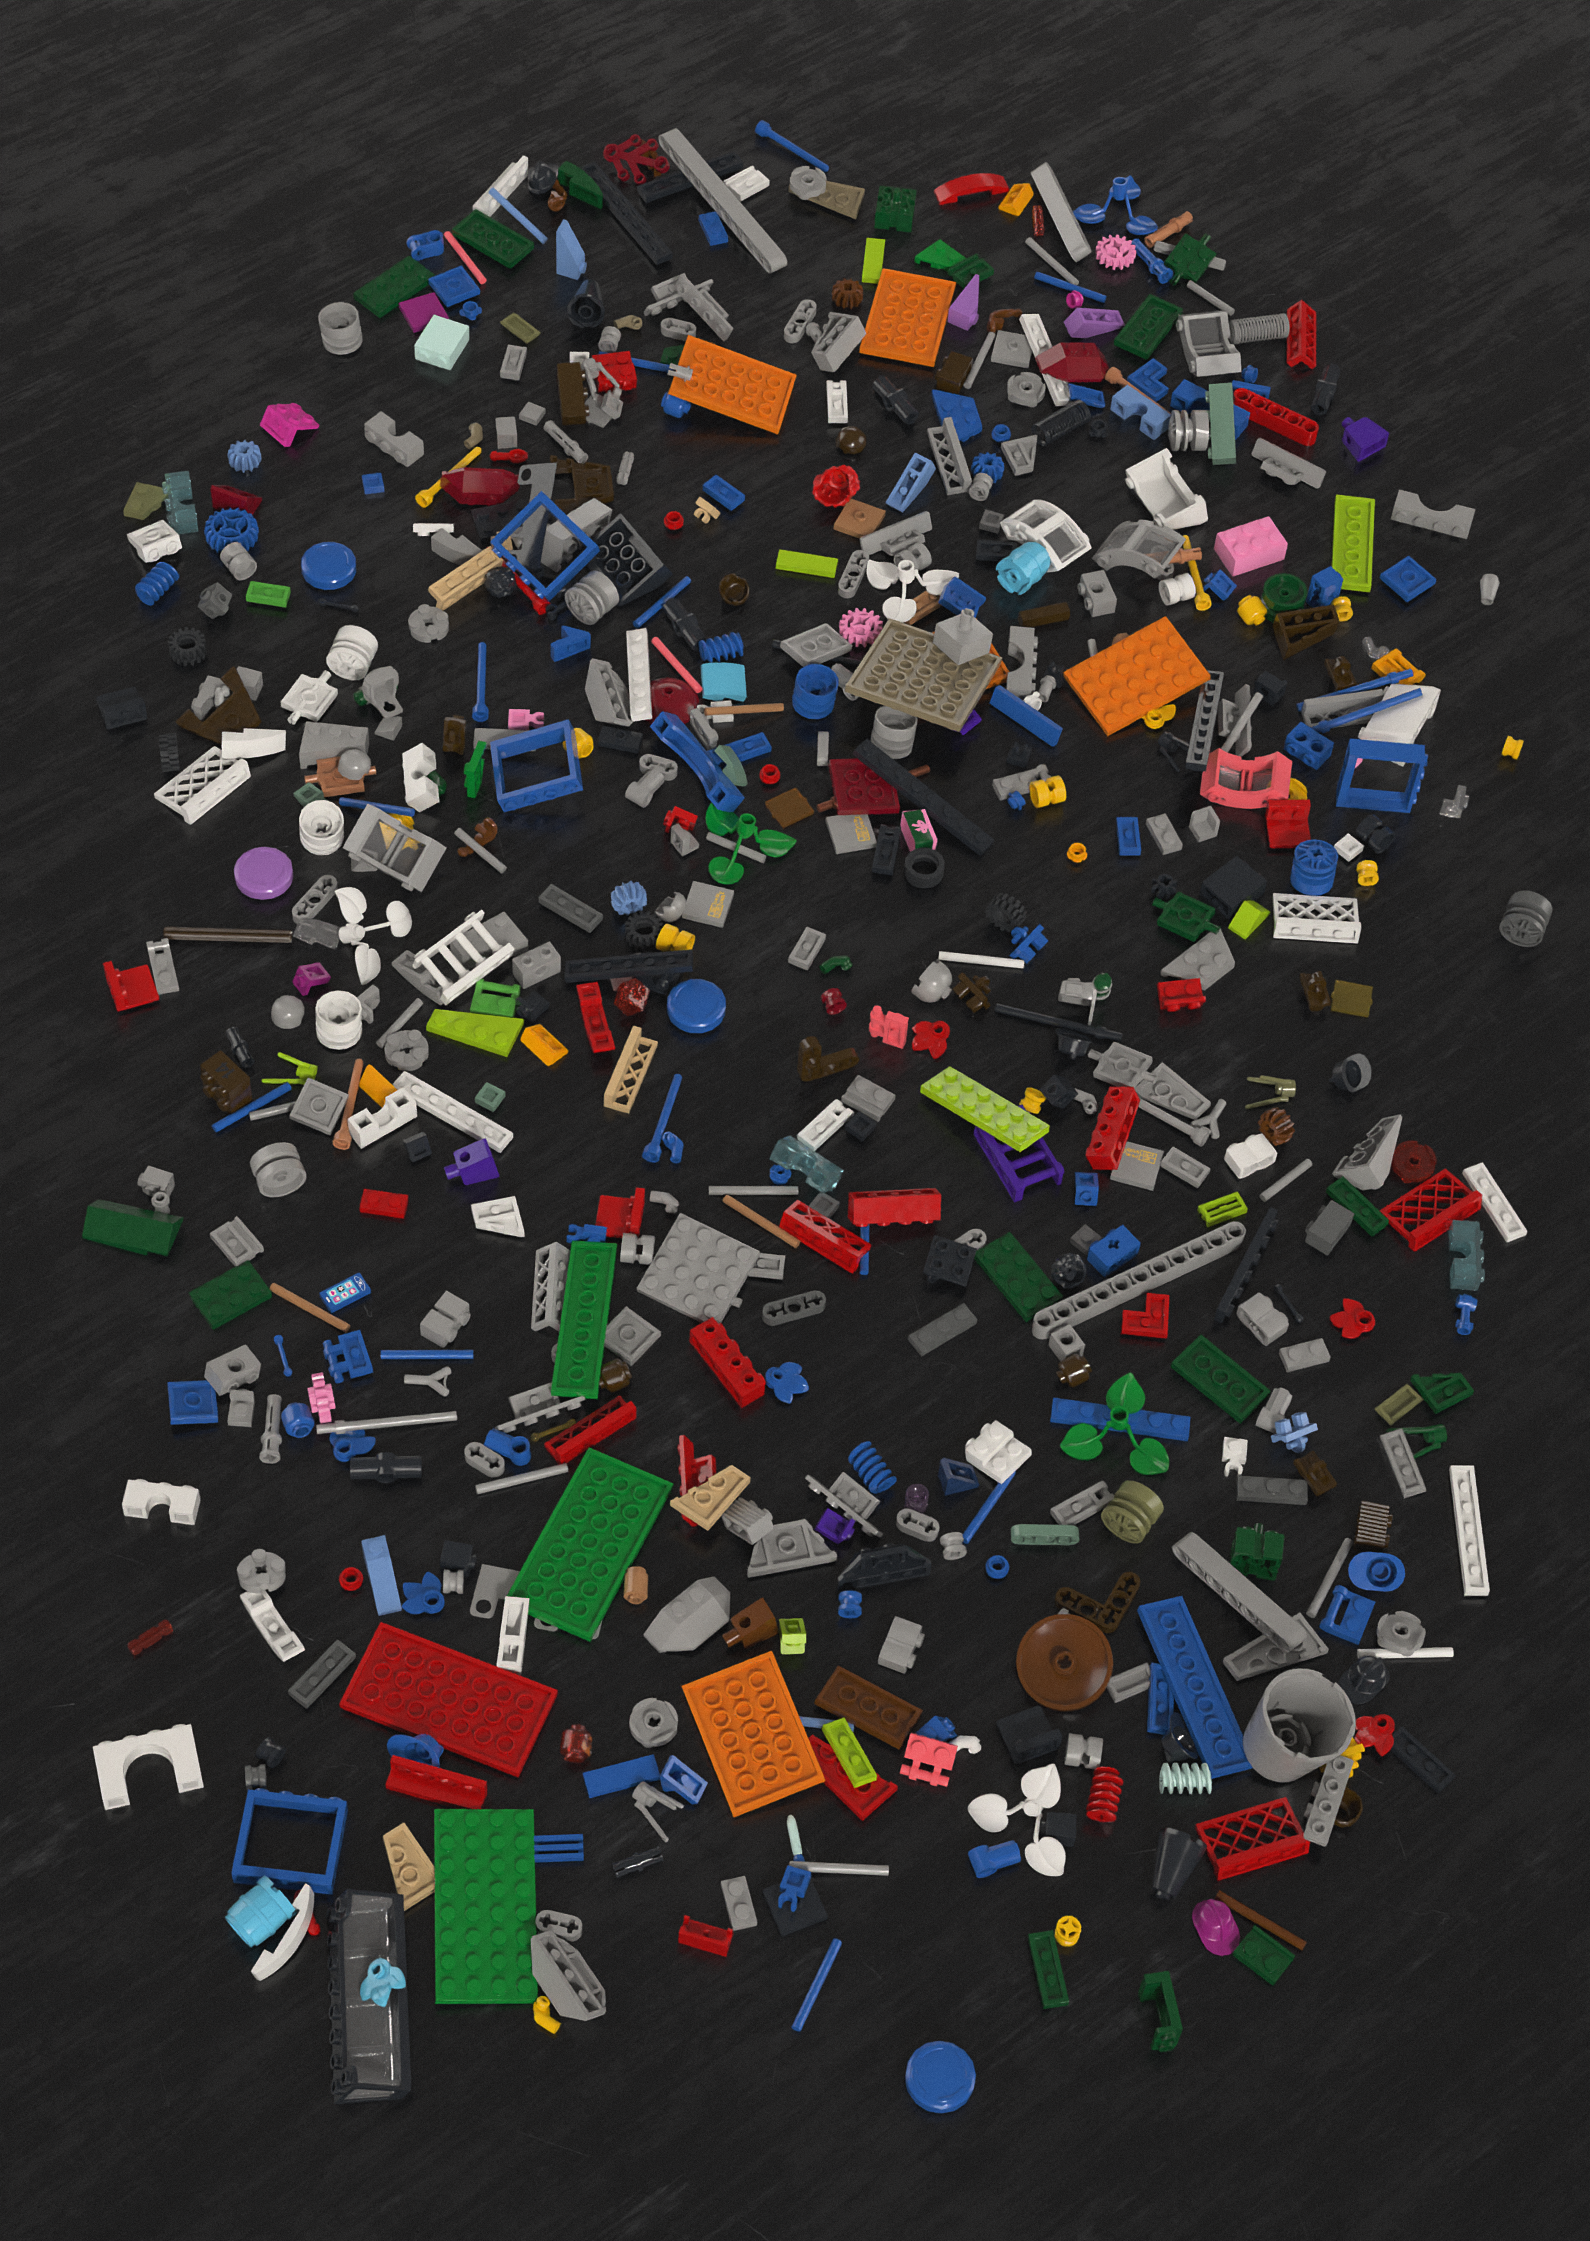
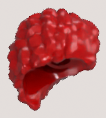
[812,465,860,508]

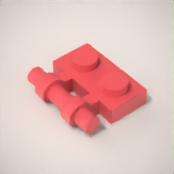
[869,1006,909,1049]
[900,1733,958,1787]

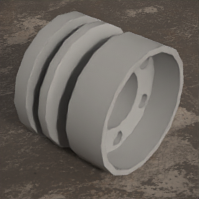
[318,302,363,355]
[1168,410,1209,451]
[565,570,619,625]
[870,706,918,759]

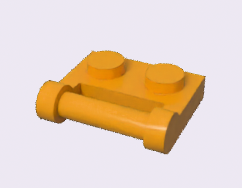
[1371,648,1426,685]

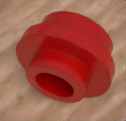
[664,511,684,530]
[759,764,780,784]
[339,1567,363,1591]

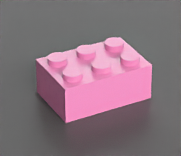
[1214,516,1288,577]

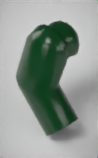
[428,770,447,797]
[819,955,853,974]

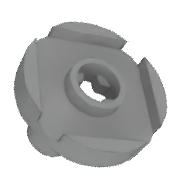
[790,166,826,200]
[1007,372,1046,407]
[408,604,449,643]
[385,1030,429,1071]
[237,1549,286,1593]
[1376,1611,1426,1657]
[629,1698,678,1748]

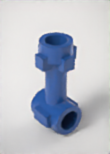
[1455,1294,1477,1335]

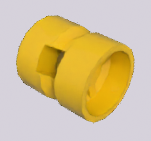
[1029,775,1066,808]
[656,923,695,952]

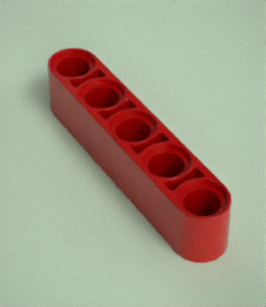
[1233,388,1319,446]

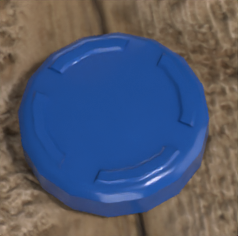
[301,542,356,590]
[667,979,726,1033]
[905,2041,976,2114]

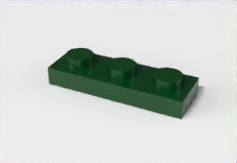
[1326,1176,1389,1237]
[1028,1930,1069,2009]

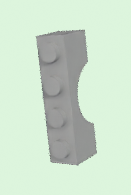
[1391,490,1475,539]
[1006,626,1038,701]

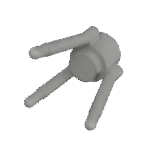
[581,358,620,400]
[632,1781,684,1842]

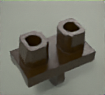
[1324,656,1357,691]
[443,715,466,755]
[1300,971,1331,1011]
[952,972,991,1013]
[1293,1451,1337,1496]

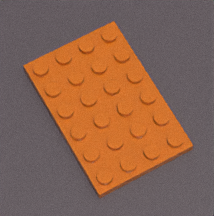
[859,268,956,367]
[668,335,797,434]
[1063,616,1211,736]
[682,1651,825,1817]

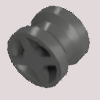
[245,1764,267,1790]

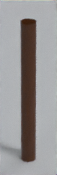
[1215,1890,1307,1950]

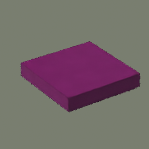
[399,292,449,333]

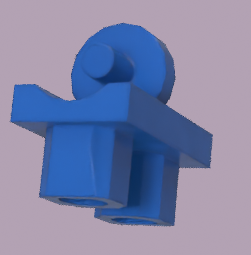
[1009,924,1048,963]

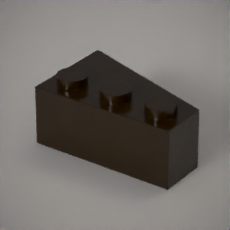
[556,362,589,425]
[1272,605,1340,660]

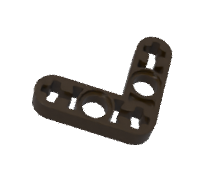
[797,1036,860,1082]
[1055,1572,1140,1633]

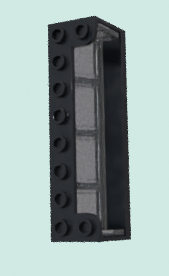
[326,1889,411,2104]

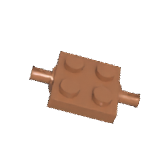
[304,756,376,797]

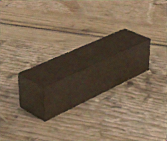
[1018,602,1070,628]

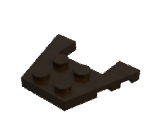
[550,455,614,515]
[176,666,262,746]

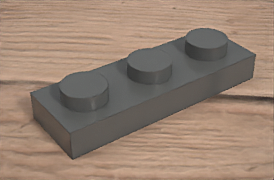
[538,884,603,933]
[908,1303,977,1356]
[1236,1476,1308,1505]
[288,1639,356,1709]

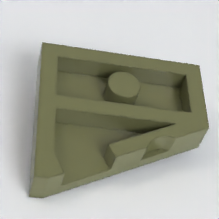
[123,482,174,520]

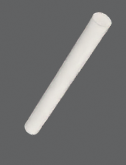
[938,951,1024,968]
[1357,1647,1453,1659]

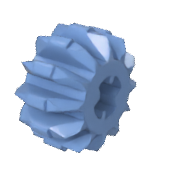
[227,440,262,473]
[611,881,647,916]

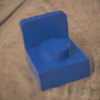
[1203,569,1237,601]
[1075,1172,1099,1206]

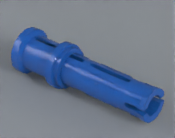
[1131,238,1173,284]

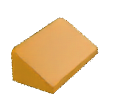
[998,183,1034,216]
[520,1024,568,1066]
[359,1064,397,1108]

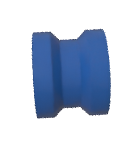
[838,1591,862,1618]

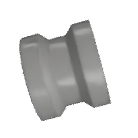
[940,1532,967,1560]
[443,1570,464,1594]

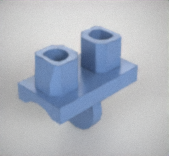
[1271,1412,1318,1453]

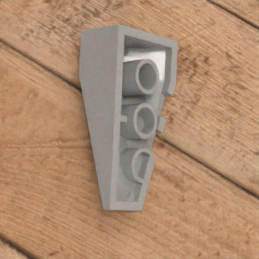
[1332,1115,1402,1190]

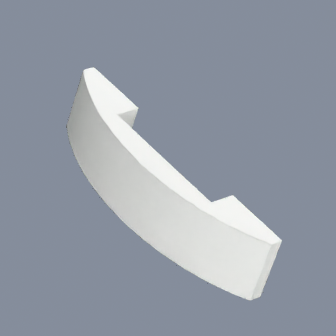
[240,1590,305,1662]
[251,1883,314,1981]

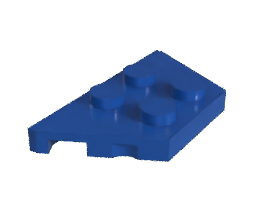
[931,390,982,442]

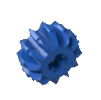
[971,451,1004,484]

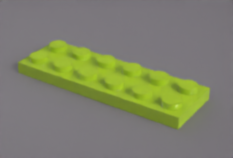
[1331,495,1375,592]
[920,1066,1050,1152]

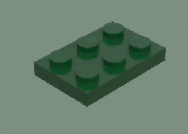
[189,1260,272,1330]

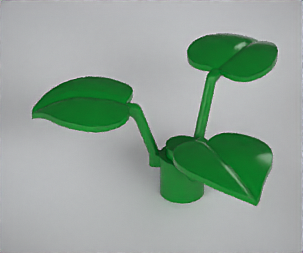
[705,802,797,885]
[1060,1373,1169,1475]

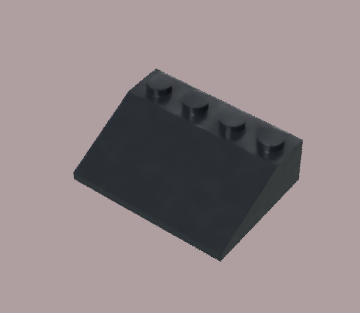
[576,513,673,606]

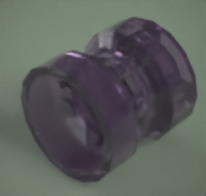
[904,1484,929,1514]

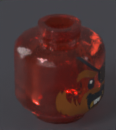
[559,1724,593,1763]

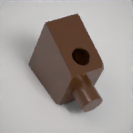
[722,1597,779,1649]

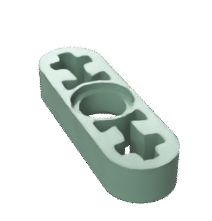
[1011,1524,1079,1545]

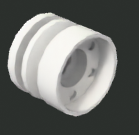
[326,625,378,680]
[299,800,344,855]
[315,991,362,1050]

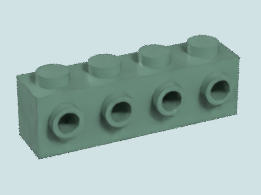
[1205,383,1236,465]

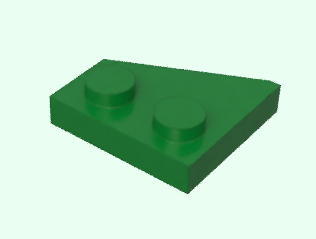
[914,239,966,272]
[464,740,487,798]

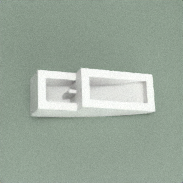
[222,728,286,759]
[497,1596,529,1676]

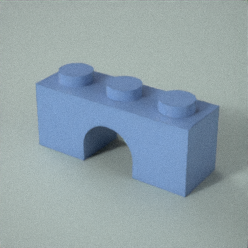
[1110,384,1171,440]

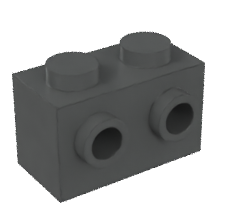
[1305,1200,1354,1256]

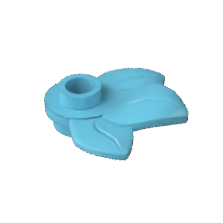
[360,1958,406,2007]

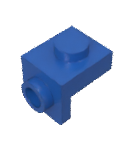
[915,1716,957,1742]

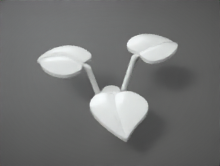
[867,560,959,623]
[335,887,412,985]
[968,1764,1066,1876]

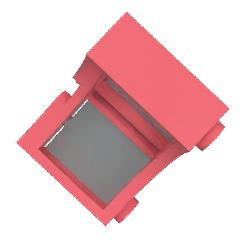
[1200,748,1292,809]

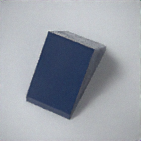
[938,1458,980,1496]

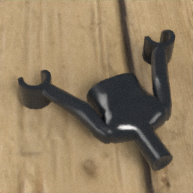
[533,566,579,620]

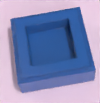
[362,473,384,494]

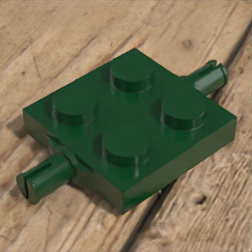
[1164,233,1217,285]
[1153,892,1220,942]

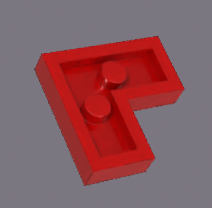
[1121,1293,1169,1339]

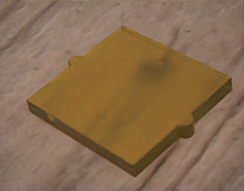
[1331,980,1373,1017]

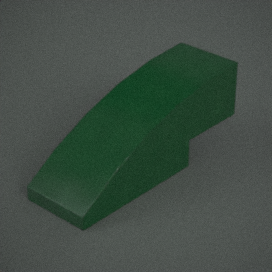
[558,161,603,209]

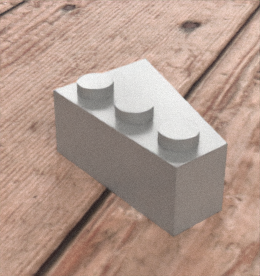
[811,312,867,372]
[450,912,528,969]

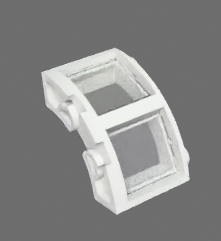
[1000,500,1092,572]

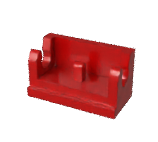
[678,1915,734,1957]

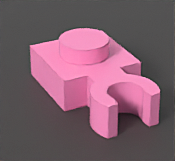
[508,709,544,730]

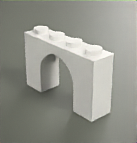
[93,1724,204,1810]

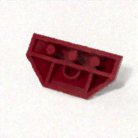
[1035,343,1110,382]
[440,467,520,506]

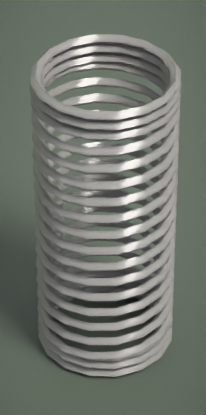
[1229,313,1290,344]

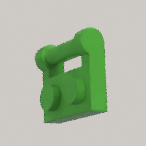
[470,979,521,1018]

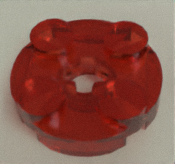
[1391,1141,1437,1183]

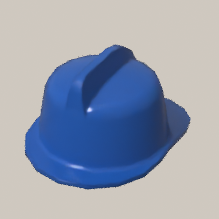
[1348,1552,1405,1592]
[387,1734,444,1768]

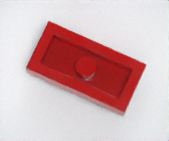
[359,1189,409,1219]

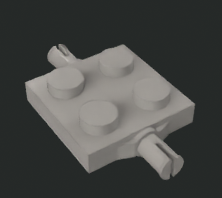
[1088,1042,1158,1089]

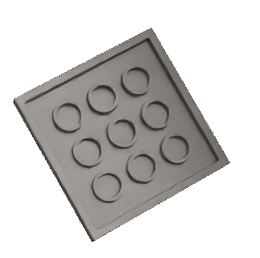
[637,1213,760,1323]

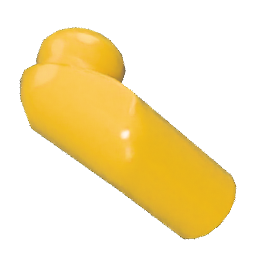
[533,1996,561,2034]

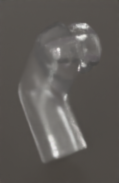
[1362,637,1389,659]

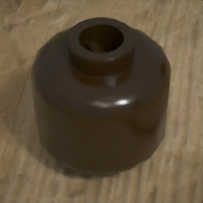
[1056,1353,1092,1388]
[600,1359,632,1393]

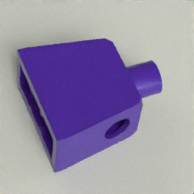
[1342,417,1389,462]
[444,1138,500,1185]

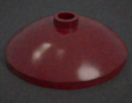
[646,677,699,724]

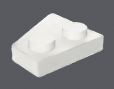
[471,1196,525,1237]

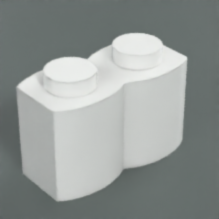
[1224,1134,1277,1179]

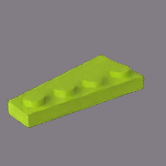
[426,1009,524,1057]

